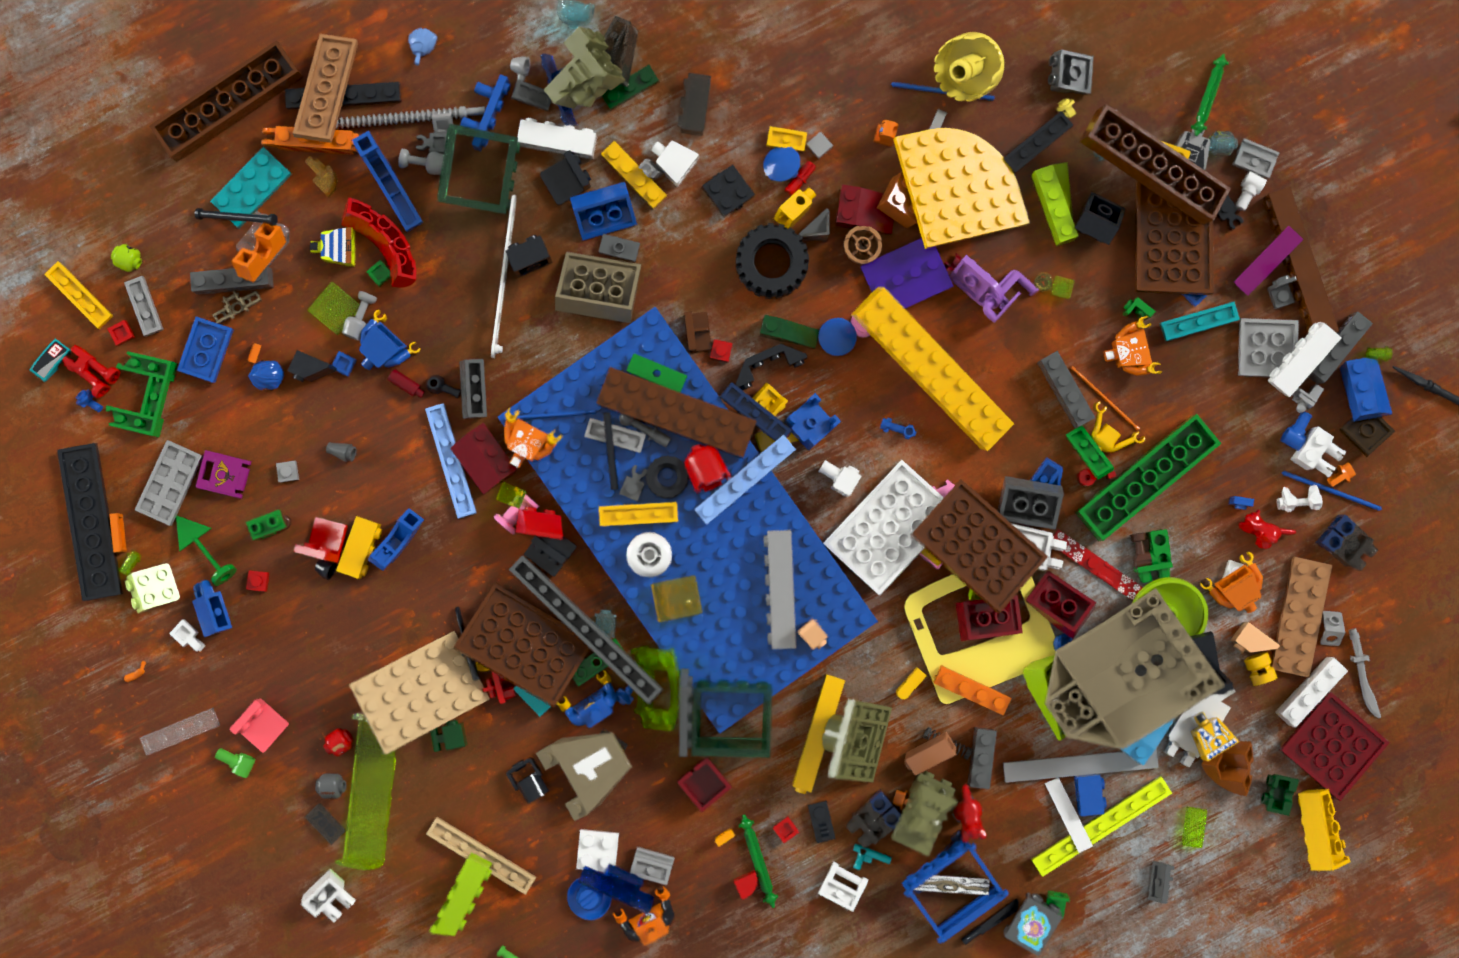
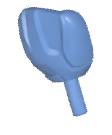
[408,28,437,65]

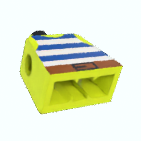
[310,227,355,267]

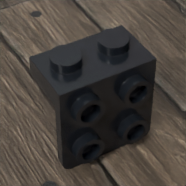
[540,150,591,205]

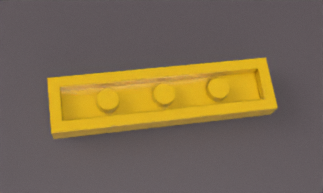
[601,141,667,209]
[44,261,113,329]
[599,502,678,526]

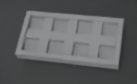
[135,440,203,526]

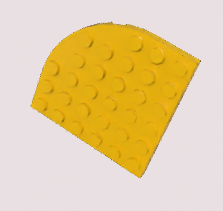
[893,128,1030,249]

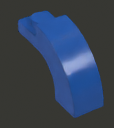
[368,508,424,571]

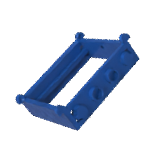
[902,839,1009,943]

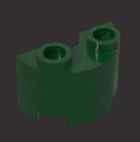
[1261,774,1299,816]

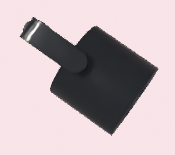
[506,757,549,804]

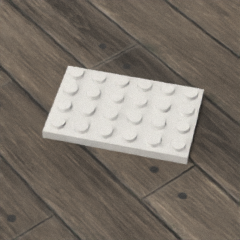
[823,460,944,596]

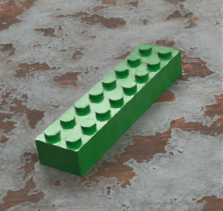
[1075,414,1222,542]

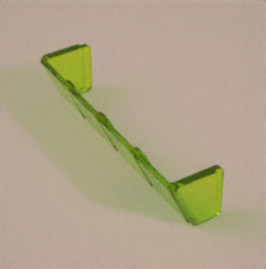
[335,713,397,870]

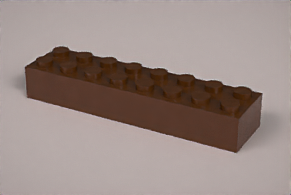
[149,40,303,162]
[1079,104,1231,225]
[596,367,757,459]

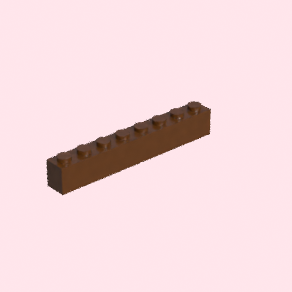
[1263,187,1339,335]

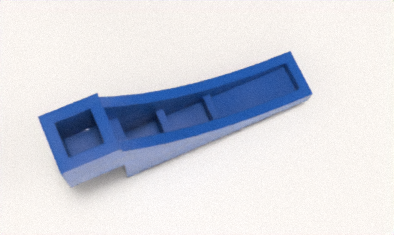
[352,131,423,232]

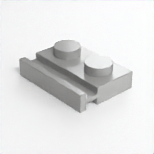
[1233,138,1279,179]
[630,846,675,885]

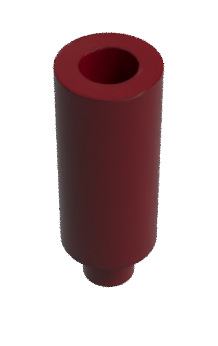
[388,369,425,398]

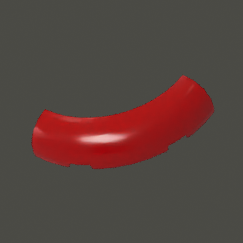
[341,198,417,288]

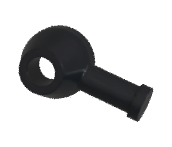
[426,375,461,399]
[315,547,344,580]

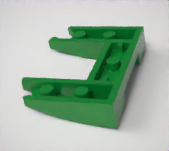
[106,351,178,438]

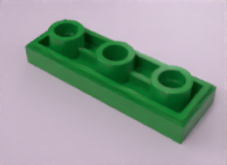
[626,353,687,393]
[573,638,624,687]

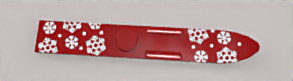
[1053,529,1143,600]

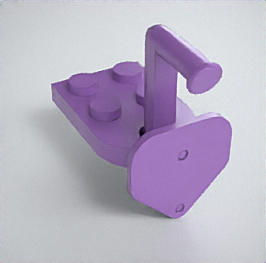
[949,255,1039,323]

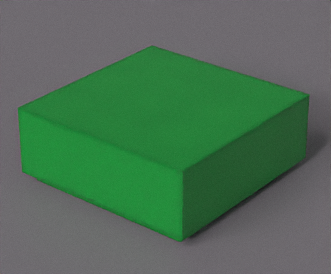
[366,260,391,287]

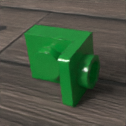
[1123,297,1156,319]

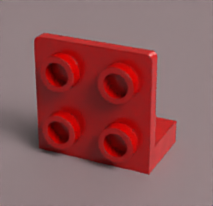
[294,517,348,563]

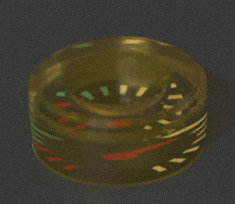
[1034,272,1054,292]

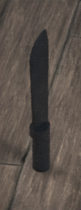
[961,898,1019,945]

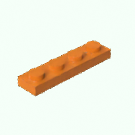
[933,665,1012,715]

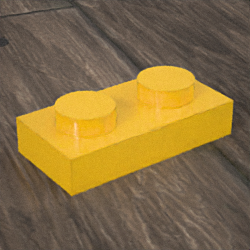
[767,126,807,153]

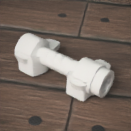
[1277,485,1323,512]

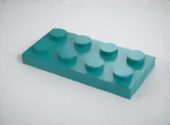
[210,147,292,228]

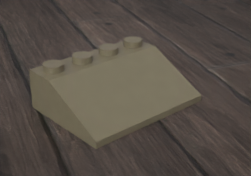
[555,252,641,323]

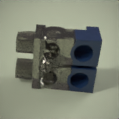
[1315,514,1378,571]
[846,789,901,848]

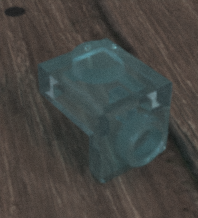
[594,610,616,638]

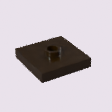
[1339,417,1395,457]

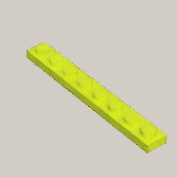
[1031,776,1172,877]

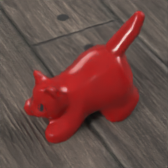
[1238,510,1296,549]
[954,785,987,843]

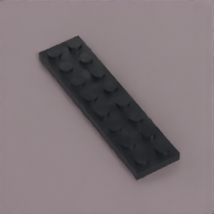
[57,443,123,601]

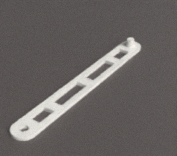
[491,195,516,358]

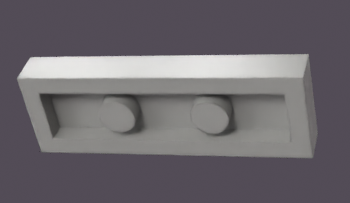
[124,276,164,337]
[584,418,646,453]

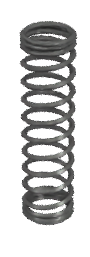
[923,727,972,760]

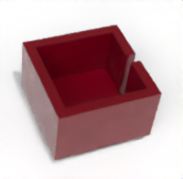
[677,755,732,812]

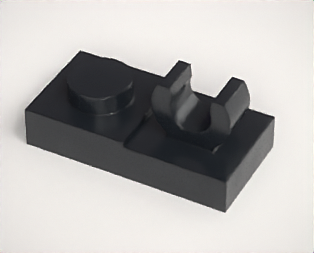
[808,800,836,843]

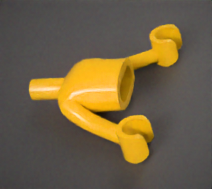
[1091,401,1145,453]

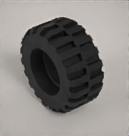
[736,223,809,299]

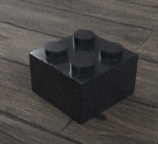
[1075,192,1126,245]
[505,235,553,278]

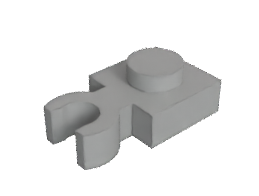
[639,159,663,178]

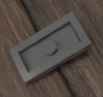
[1148,861,1175,904]

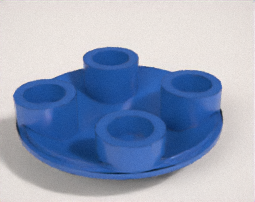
[763,147,800,182]
[819,318,857,356]

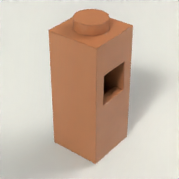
[904,732,956,776]

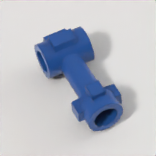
[880,417,916,440]

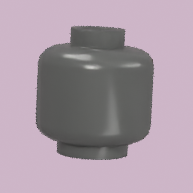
[315,773,346,799]

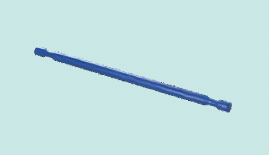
[503,410,596,421]

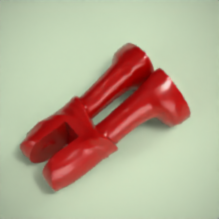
[62,345,121,399]

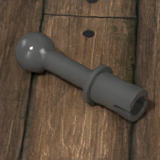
[619,414,672,448]

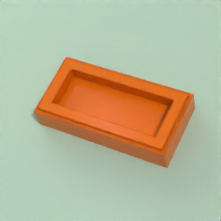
[109,513,127,553]

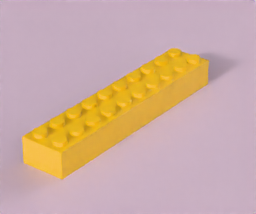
[851,287,1014,451]

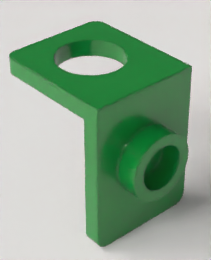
[1046,890,1070,919]

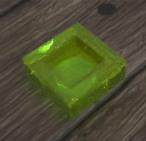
[1050,276,1075,300]

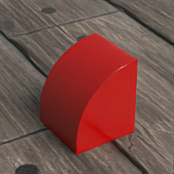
[734,870,757,900]

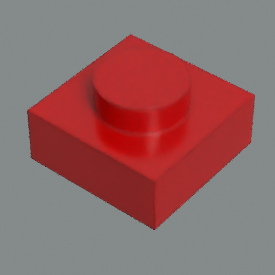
[107,320,135,346]
[710,339,733,363]
[246,570,269,592]
[772,816,799,843]

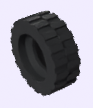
[646,455,689,499]

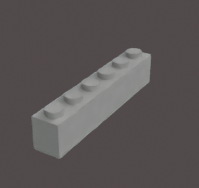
[764,530,796,649]

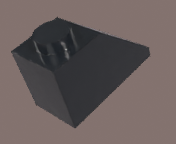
[288,350,337,382]

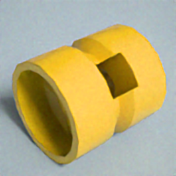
[1244,652,1277,686]

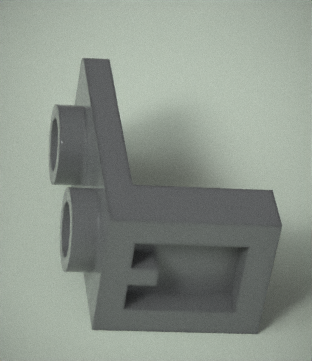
[1267,275,1297,309]

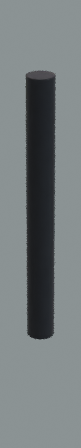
[603,412,618,490]

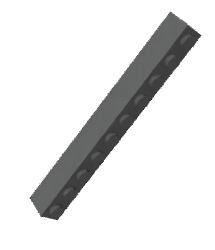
[509,556,664,704]

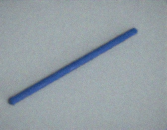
[891,82,995,101]
[1282,471,1382,511]

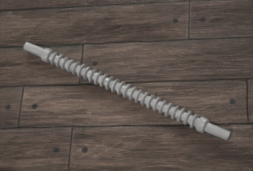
[336,106,486,130]

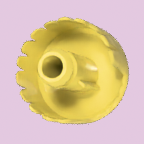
[934,32,1004,102]

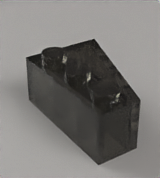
[604,16,638,88]

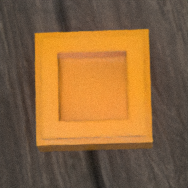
[715,828,735,847]

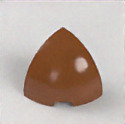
[1201,741,1253,796]

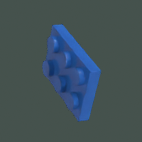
[177,317,234,383]

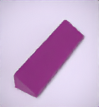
[1233,226,1304,296]

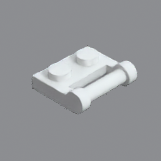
[818,862,868,912]

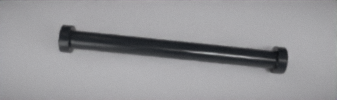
[194,208,278,226]

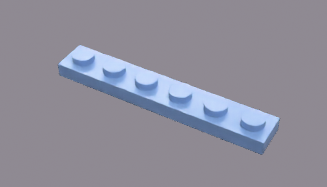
[694,435,796,524]

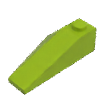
[1023,655,1066,741]

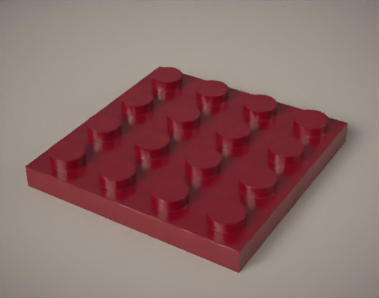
[1279,692,1390,801]

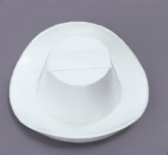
[627,532,672,577]

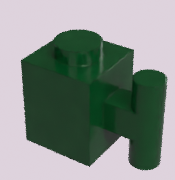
[430,720,467,752]

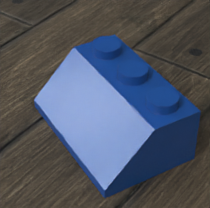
[570,182,637,240]
[1340,358,1392,422]

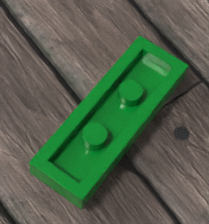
[1066,425,1114,480]

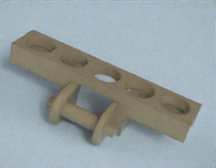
[212,290,262,324]

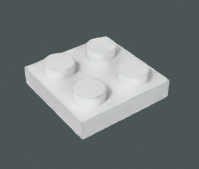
[576,829,619,873]

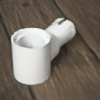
[1236,171,1267,211]

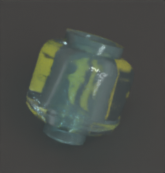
[1208,131,1238,156]

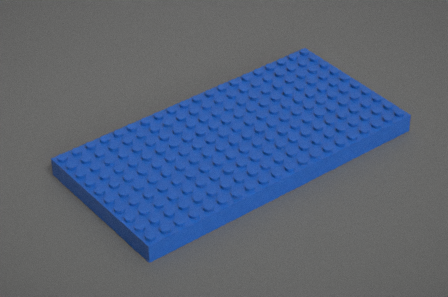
[498,307,878,734]

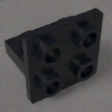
[524,536,577,577]

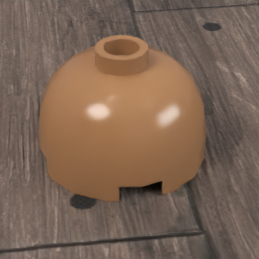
[844,226,882,265]

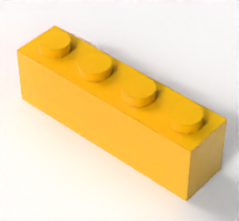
[1298,789,1350,871]

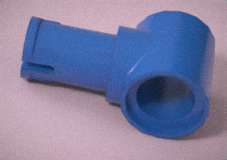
[1280,411,1312,451]

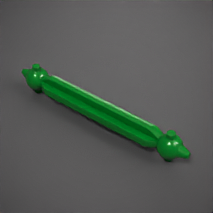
[1191,54,1229,136]
[739,814,778,908]

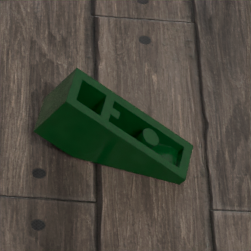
[760,315,820,349]

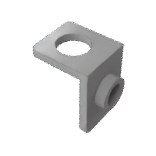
[1320,611,1345,646]

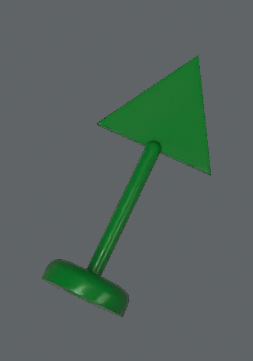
[176,515,237,586]

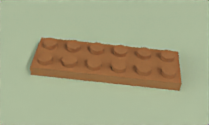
[293,34,358,143]
[1270,557,1332,678]

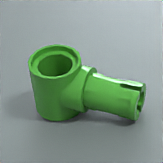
[215,748,256,778]

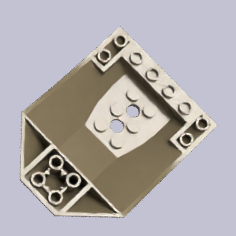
[1045,588,1224,749]

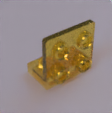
[651,575,702,622]

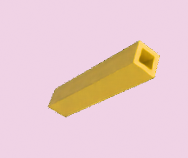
[792,674,845,794]

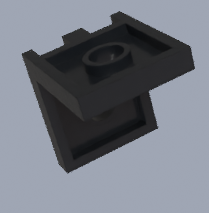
[1190,631,1234,699]

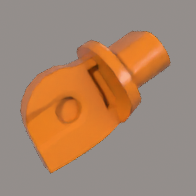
[1327,462,1356,487]
[893,790,910,810]

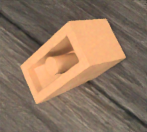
[797,619,828,649]
[1230,622,1280,653]

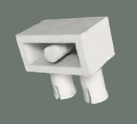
[1290,426,1346,477]
[818,460,861,498]
[301,869,356,922]

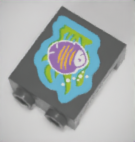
[1003,892,1063,956]

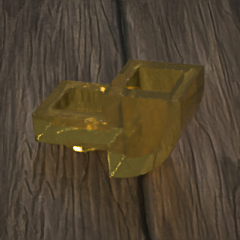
[305,156,338,198]

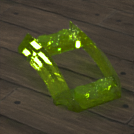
[630,645,680,731]

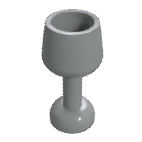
[399,149,448,175]
[342,291,377,341]

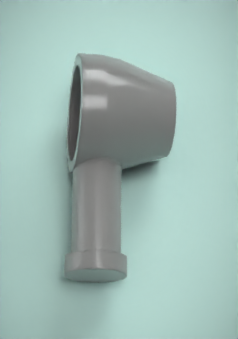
[510,57,530,82]

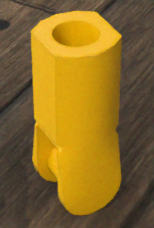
[896,667,927,699]

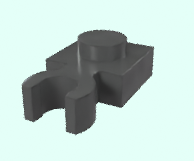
[416,133,450,154]
[619,465,647,501]

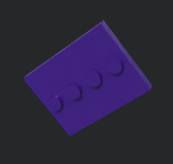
[860,238,954,309]

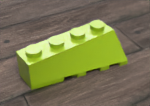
[1031,163,1078,246]
[429,853,492,936]

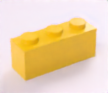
[336,516,382,579]

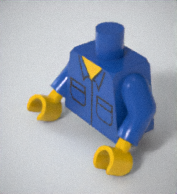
[359,310,420,370]
[557,670,617,728]

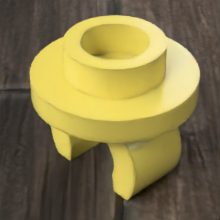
[1056,98,1076,118]

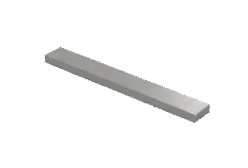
[1003,749,1159,783]

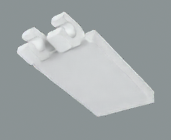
[1011,523,1067,571]
[1163,695,1231,767]

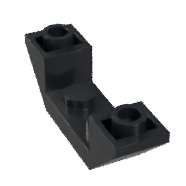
[736,344,807,391]

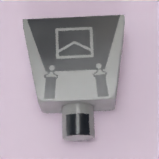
[1175,130,1210,170]

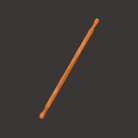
[1070,366,1140,431]

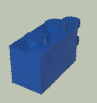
[192,580,232,637]

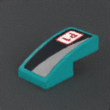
[30,338,71,382]

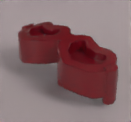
[944,253,962,276]

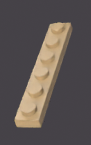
[426,817,536,895]

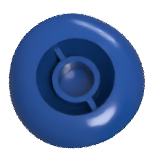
[567,875,612,920]

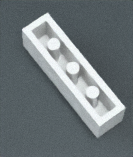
[517,118,597,159]
[1267,322,1341,397]
[1275,657,1348,727]

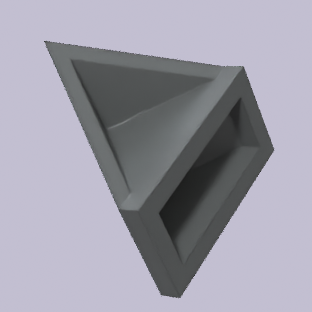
[799,208,830,241]

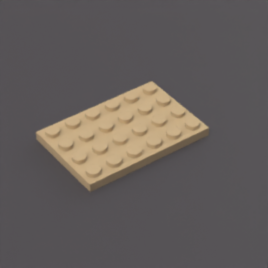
[349,631,490,755]

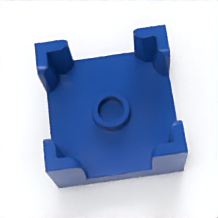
[783,393,841,451]

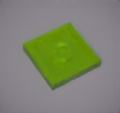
[307,281,360,335]

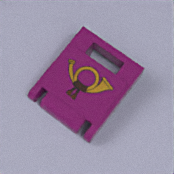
[196,450,251,499]

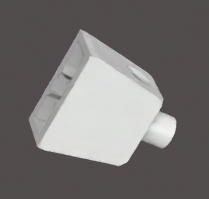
[651,141,699,187]

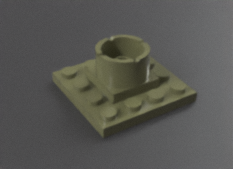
[822,699,892,783]

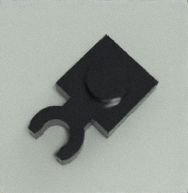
[1217,195,1244,230]

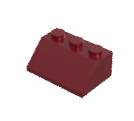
[450,423,517,495]

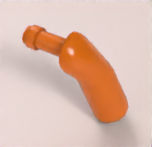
[124,661,146,682]

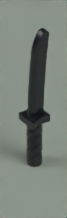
[455,607,480,681]

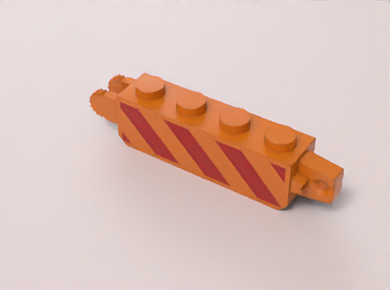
[261,126,359,155]

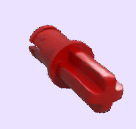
[785,161,816,196]

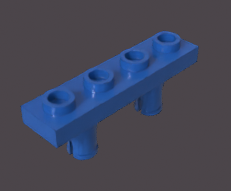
[460,74,510,151]

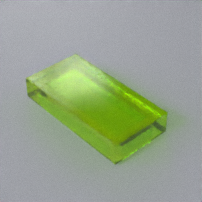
[496,482,527,509]
[1182,806,1207,848]

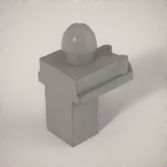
[1292,384,1324,413]

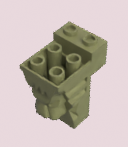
[544,26,625,109]
[891,770,957,856]

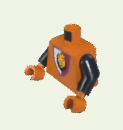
[613,886,674,945]

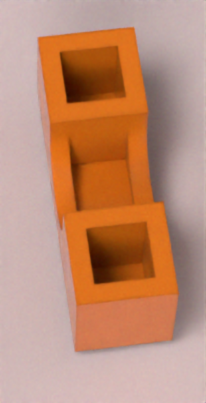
[232,223,286,282]

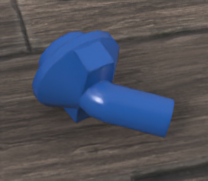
[76,389,103,412]
[615,685,634,705]

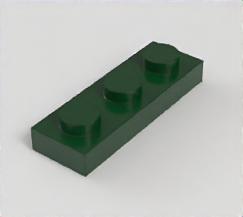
[602,65,659,111]

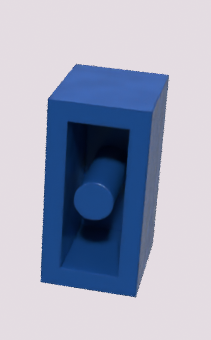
[1074,774,1107,816]

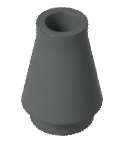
[326,442,357,462]

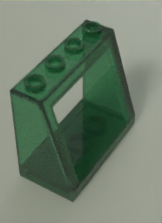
[436,124,520,214]
[692,680,772,758]

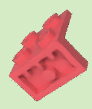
[230,699,289,753]

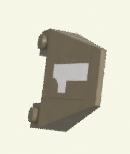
[536,733,632,821]

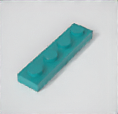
[1160,302,1240,342]

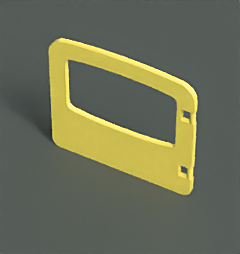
[904,574,1056,704]

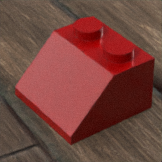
[515,506,563,539]

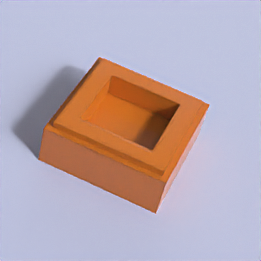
[247,343,262,364]

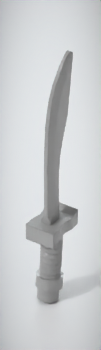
[1348,628,1381,718]

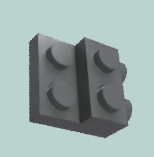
[1048,50,1094,95]

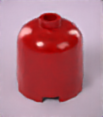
[685,444,732,494]

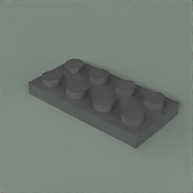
[679,668,692,756]

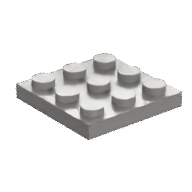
[1238,318,1299,377]

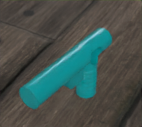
[853,843,892,870]

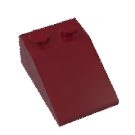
[835,184,894,235]
[1026,570,1096,639]
[956,595,1023,641]

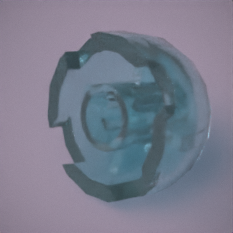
[557,0,595,30]

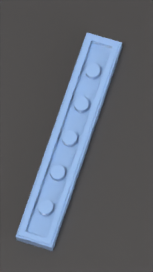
[425,403,477,519]

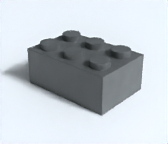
[997,476,1064,530]

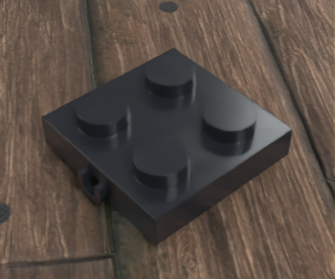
[702,164,755,218]

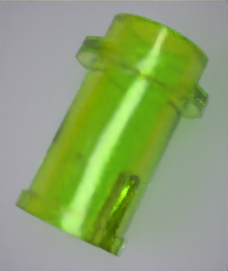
[1366,346,1392,361]
[118,550,141,576]

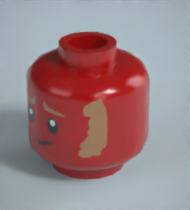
[323,728,354,757]

